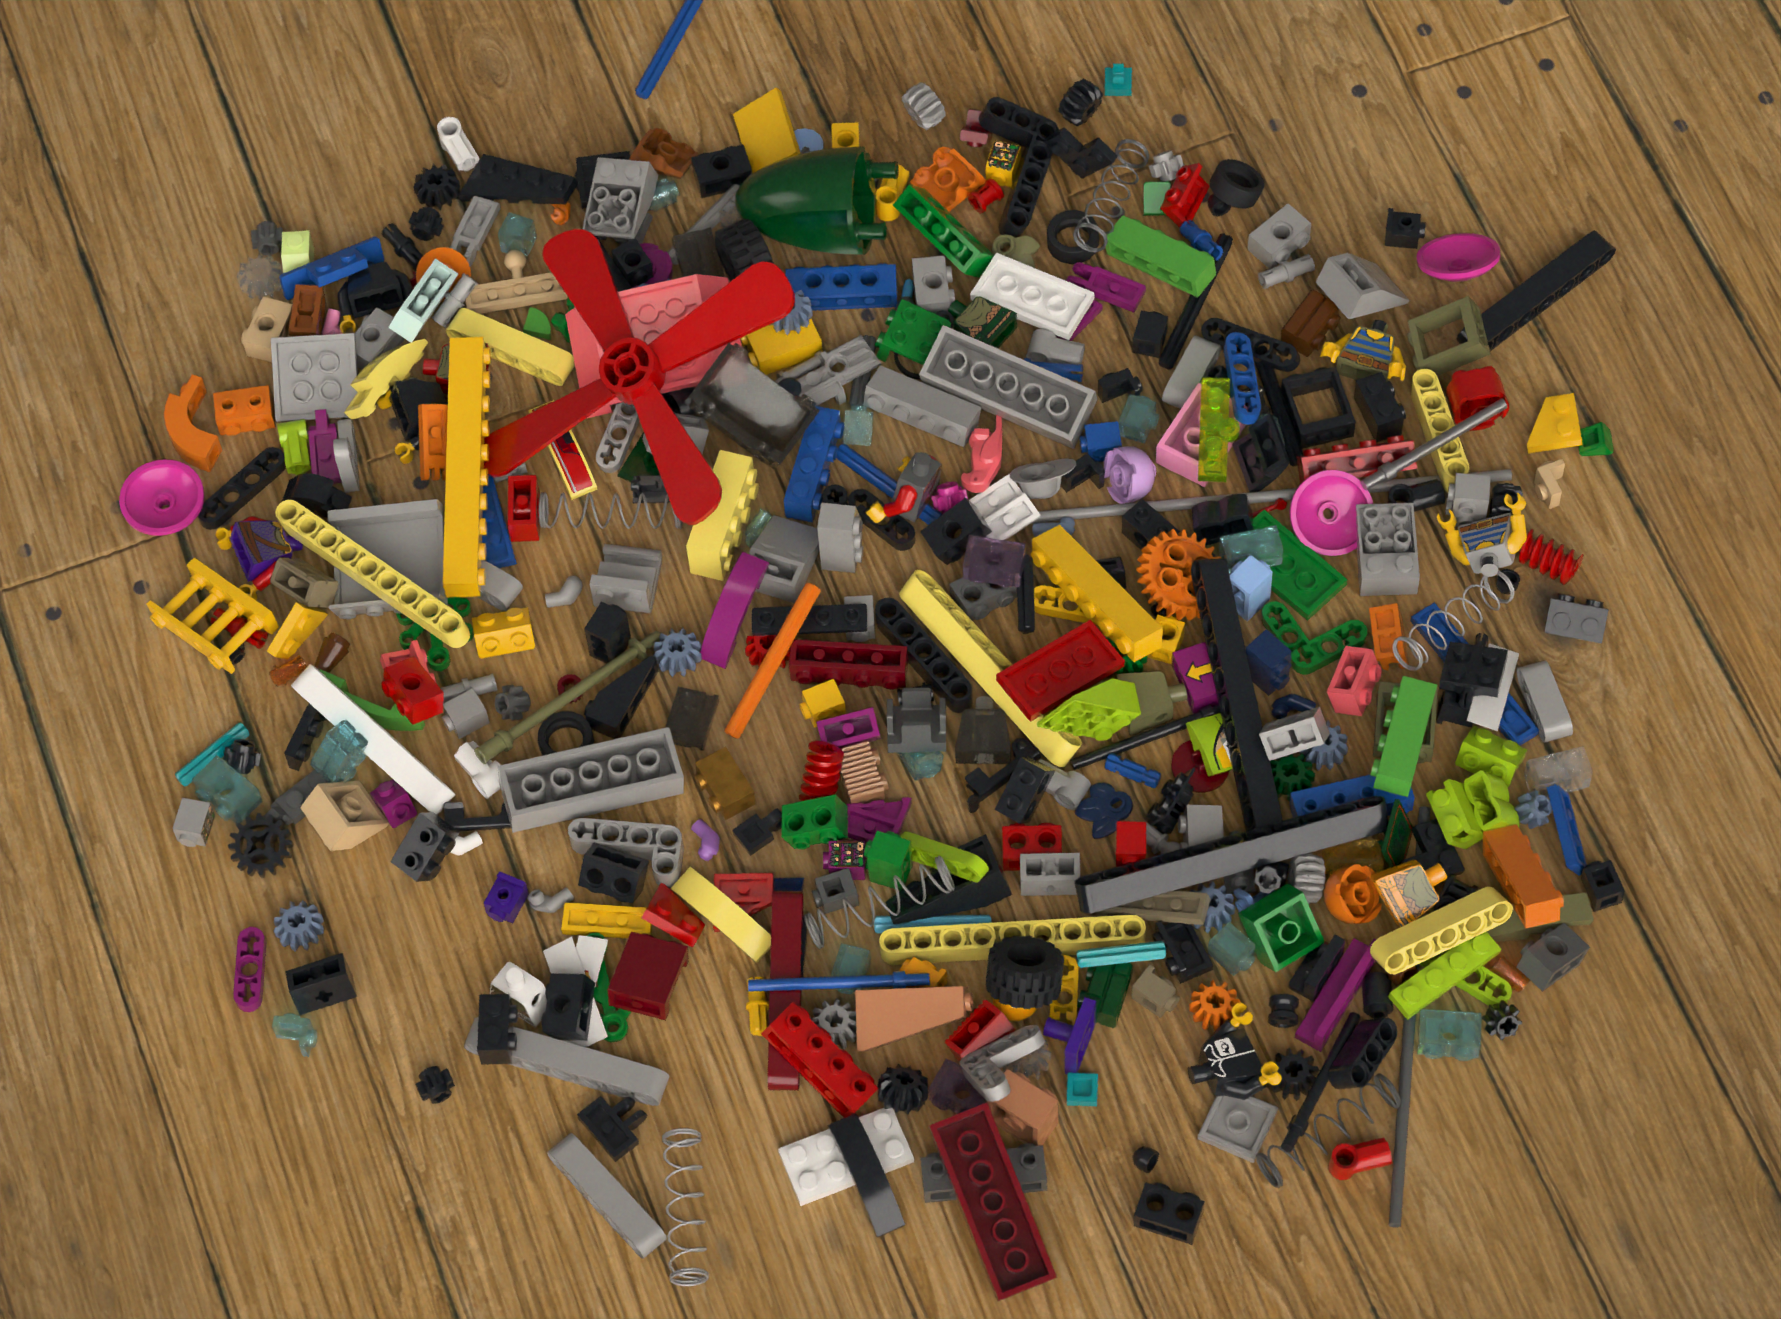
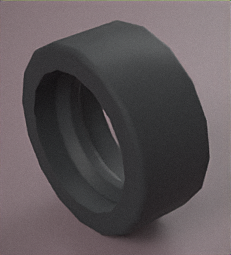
[1210,159,1264,209]
[1047,210,1099,264]
[538,711,594,756]

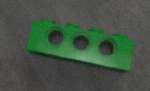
[893,184,994,278]

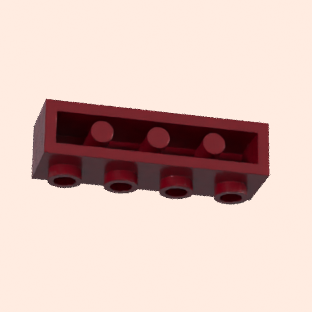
[789,639,908,690]

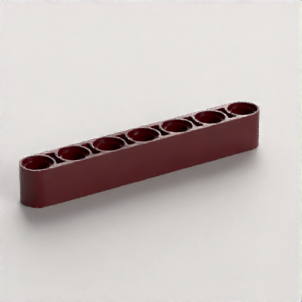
[768,891,804,1091]

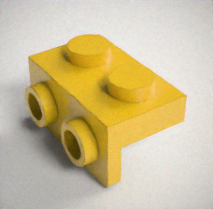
[472,607,535,659]

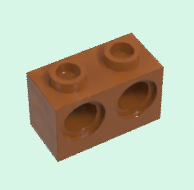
[289,284,326,337]

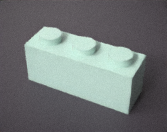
[388,258,458,343]

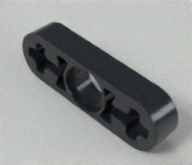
[848,489,916,551]

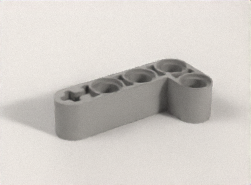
[568,818,684,888]

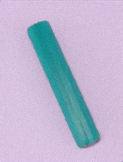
[175,722,250,786]
[1076,941,1166,968]

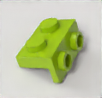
[1455,726,1528,787]

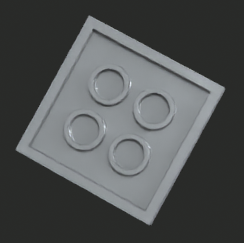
[271,333,358,422]

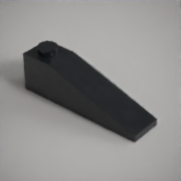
[885,834,1012,925]

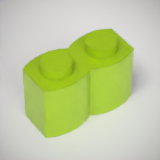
[1464,770,1519,831]

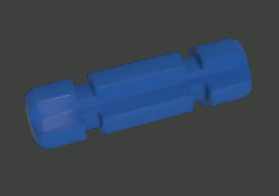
[1105,753,1161,788]

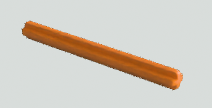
[725,583,821,739]

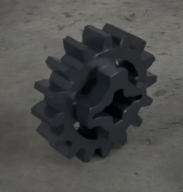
[228,813,294,878]

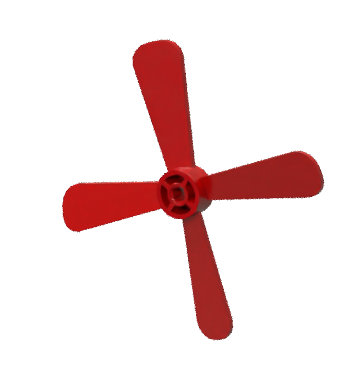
[484,229,795,525]

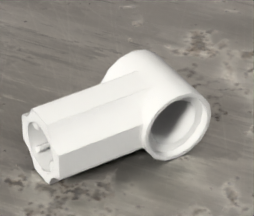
[437,117,479,172]
[454,741,500,799]

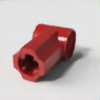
[1328,1137,1392,1180]

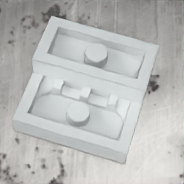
[969,474,1041,547]

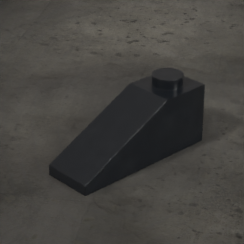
[584,656,658,739]

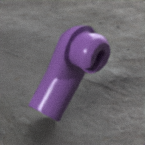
[691,819,720,861]

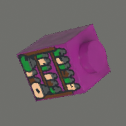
[823,841,866,880]

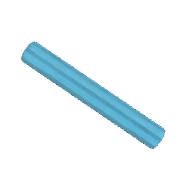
[874,915,992,933]

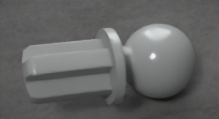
[1146,823,1180,854]

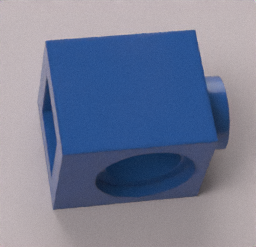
[1080,421,1122,462]

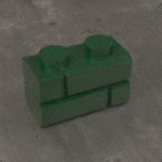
[1077,963,1133,1028]

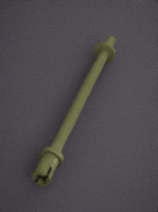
[474,631,661,764]

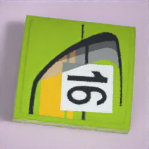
[1186,713,1233,777]

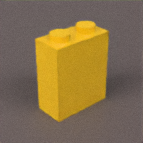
[740,319,822,377]

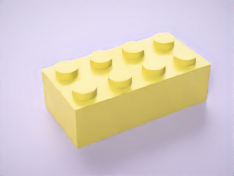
[686,450,759,581]

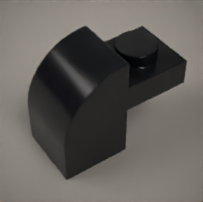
[282,473,352,518]

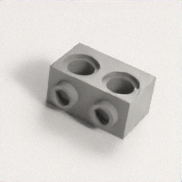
[1259,707,1330,761]

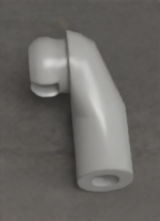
[545,576,583,608]
[528,887,574,913]

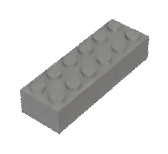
[919,325,1098,449]
[498,727,684,833]

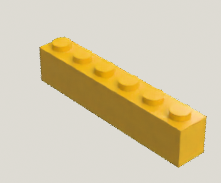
[1031,525,1163,662]

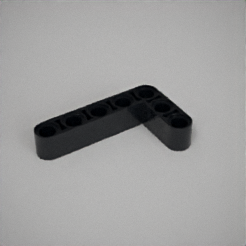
[978,97,1059,238]

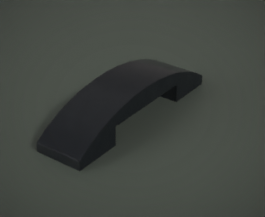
[828,1113,905,1238]

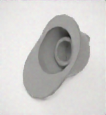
[1010,458,1076,499]

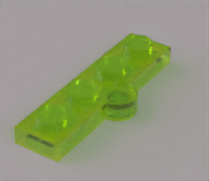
[1198,377,1240,482]

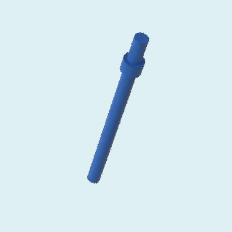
[748,971,930,992]

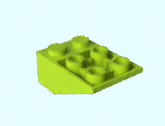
[1037,678,1141,741]

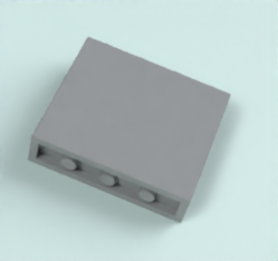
[328,499,448,619]

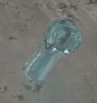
[745,508,772,548]

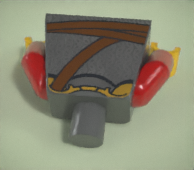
[865,453,942,523]

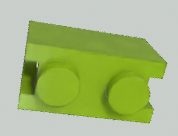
[1426,779,1484,849]

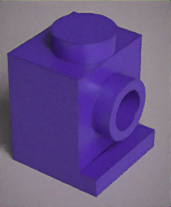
[484,871,529,924]

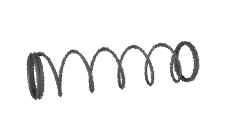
[1073,139,1149,252]
[1256,1073,1401,1188]

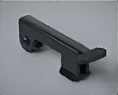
[965,738,1041,813]
[444,802,511,831]

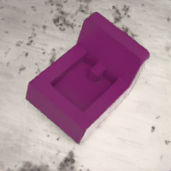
[370,779,417,828]

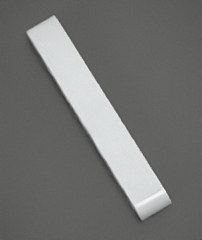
[291,664,456,815]

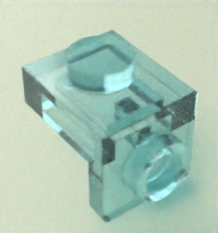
[899,751,943,781]
[272,1013,317,1057]

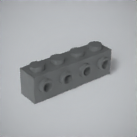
[921,1143,1047,1203]

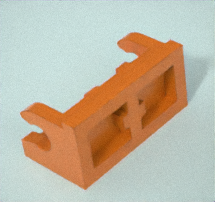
[1369,603,1409,670]

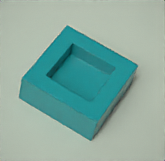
[1067,1073,1098,1107]

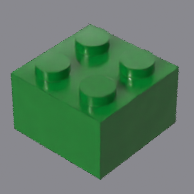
[1238,883,1325,972]

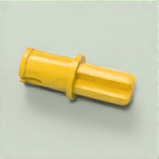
[746,976,769,1036]

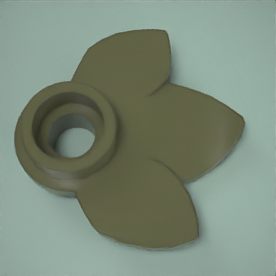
[992,235,1040,268]

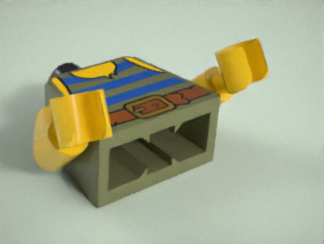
[1320,320,1406,381]

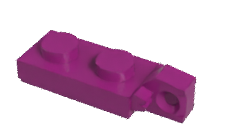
[308,409,342,484]

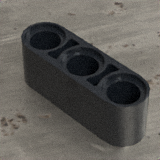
[1328,1018,1397,1089]

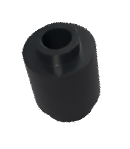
[1362,972,1394,1019]

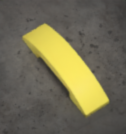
[671,867,771,963]

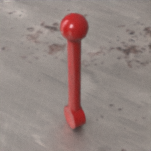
[1252,498,1287,519]

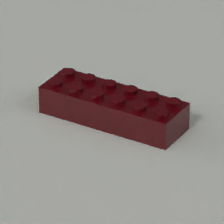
[929,1102,1057,1302]

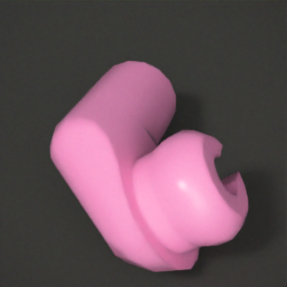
[322,309,342,335]

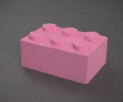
[1156,383,1248,487]

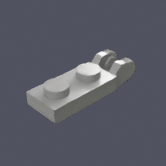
[450,196,501,267]

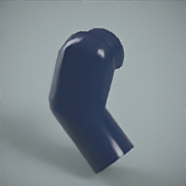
[1271,694,1316,719]

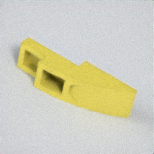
[344,339,428,420]

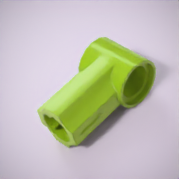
[277,419,311,476]

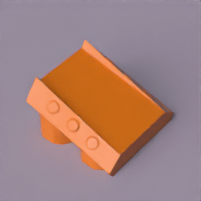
[909,147,986,211]

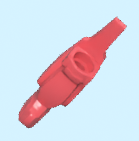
[961,415,1002,493]

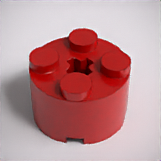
[1446,366,1509,431]

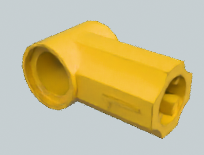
[875,165,909,221]

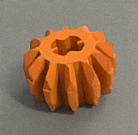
[1189,979,1241,1031]

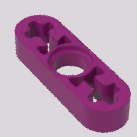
[233,927,267,1012]

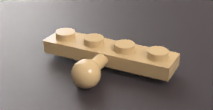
[466,250,568,314]

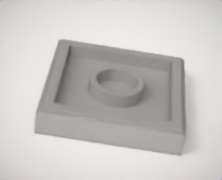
[1197,1096,1278,1163]

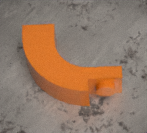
[164,374,222,472]

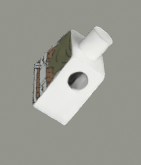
[490,962,547,1028]

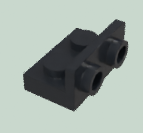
[1288,934,1345,1002]

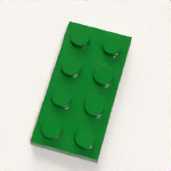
[1224,510,1348,621]

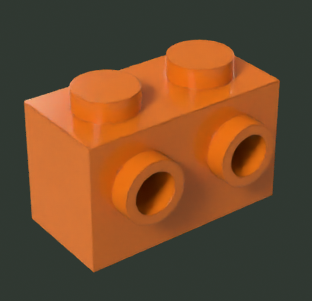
[213,385,276,436]

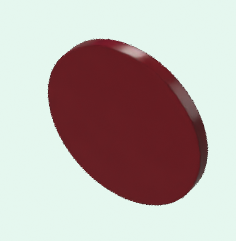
[1171,740,1229,793]

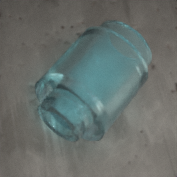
[647,177,680,212]

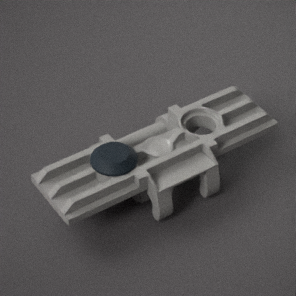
[746,335,881,426]

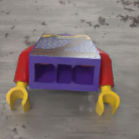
[215,516,303,600]

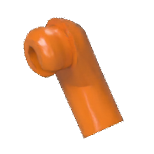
[551,201,571,225]

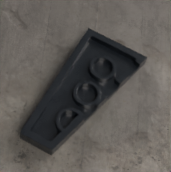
[459,154,578,204]

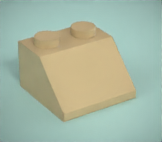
[300,781,389,851]

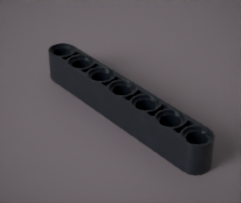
[1457,230,1616,351]

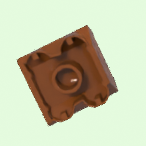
[628,128,699,179]

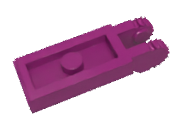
[1066,262,1146,313]

